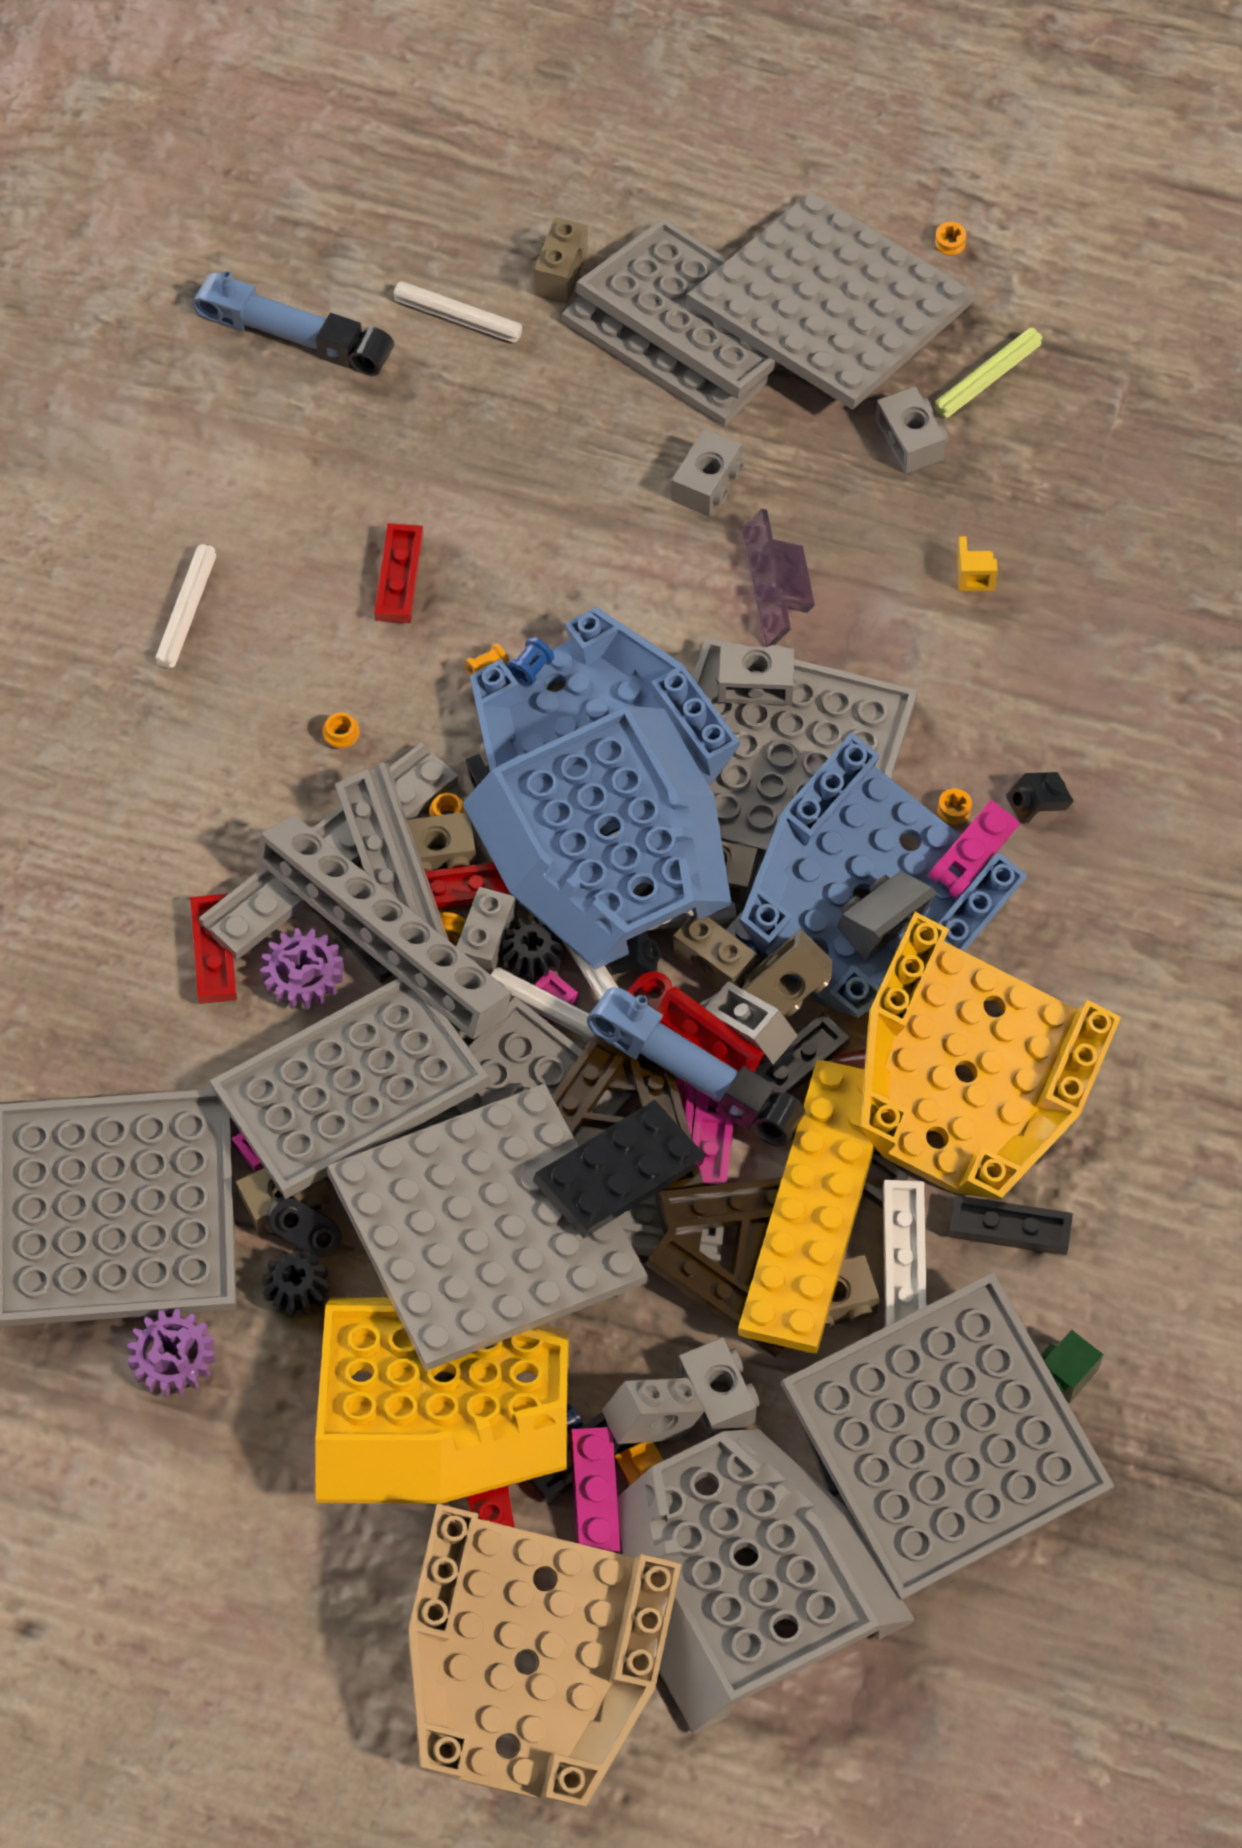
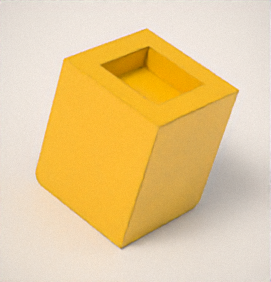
[957,536,998,591]

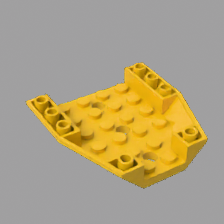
[860,912,1121,1200]
[315,1297,570,1504]

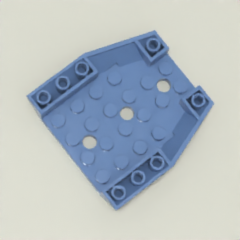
[470,607,740,836]
[463,706,732,970]
[739,732,1028,1018]

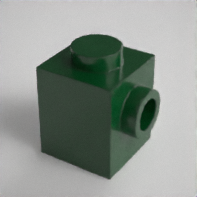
[1041,1329,1104,1404]

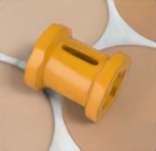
[464,643,510,676]

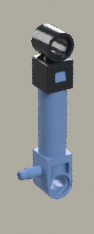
[192,271,395,376]
[587,987,806,1147]

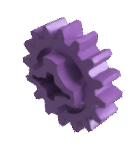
[260,928,344,1009]
[127,1309,216,1397]

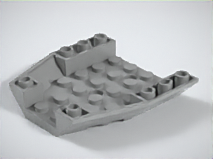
[617,1429,914,1735]

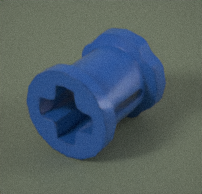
[506,637,555,686]

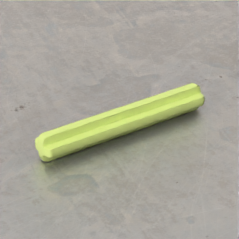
[935,328,1042,418]

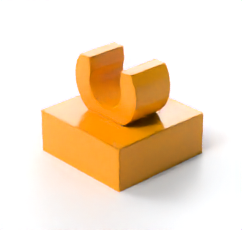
[615,1442,664,1487]

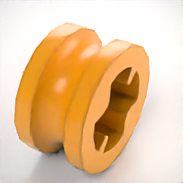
[935,222,966,255]
[937,788,972,826]
[440,912,466,946]

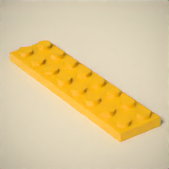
[738,1059,875,1354]

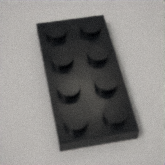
[533,1100,706,1239]

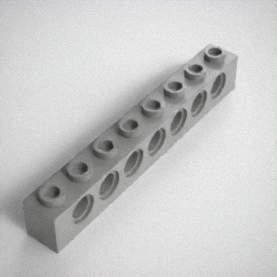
[256,815,512,1039]

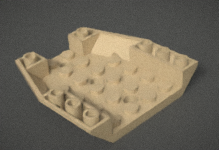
[408,1504,681,1807]

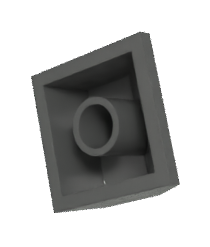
[836,870,937,961]

